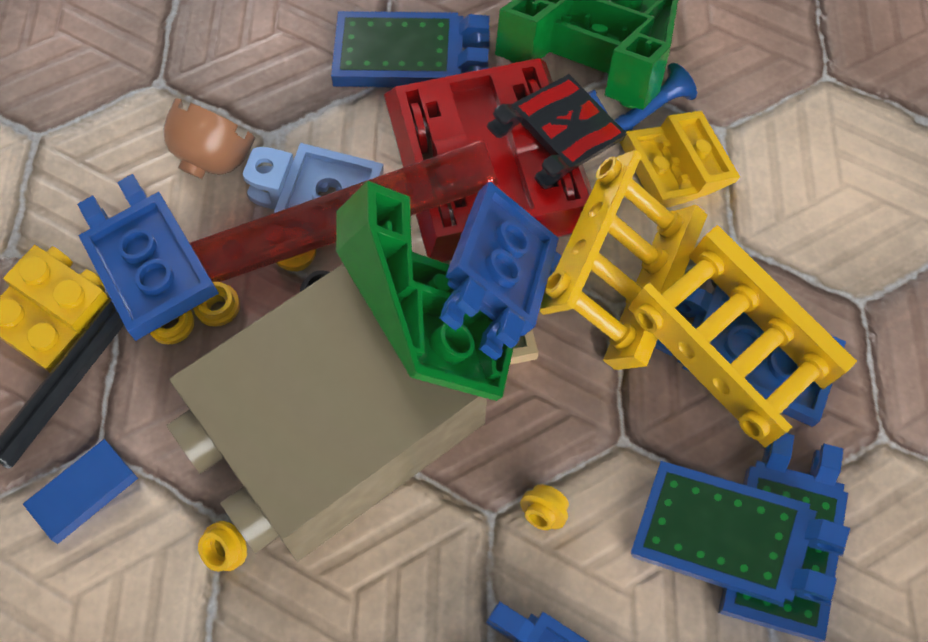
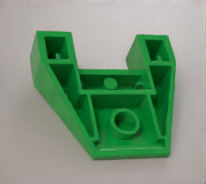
[495,0,679,110]
[336,180,514,401]

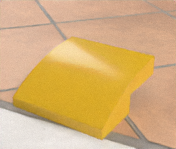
[619,110,740,208]

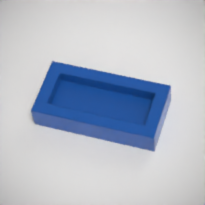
[23,439,138,544]

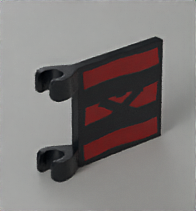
[487,74,627,189]

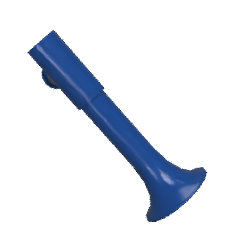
[588,63,697,132]

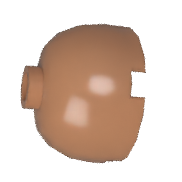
[163,98,255,179]

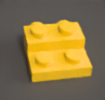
[0,245,109,373]

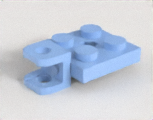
[243,143,383,240]

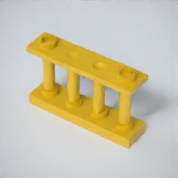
[539,150,708,370]
[628,225,857,448]

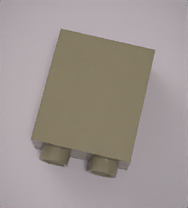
[166,264,487,562]

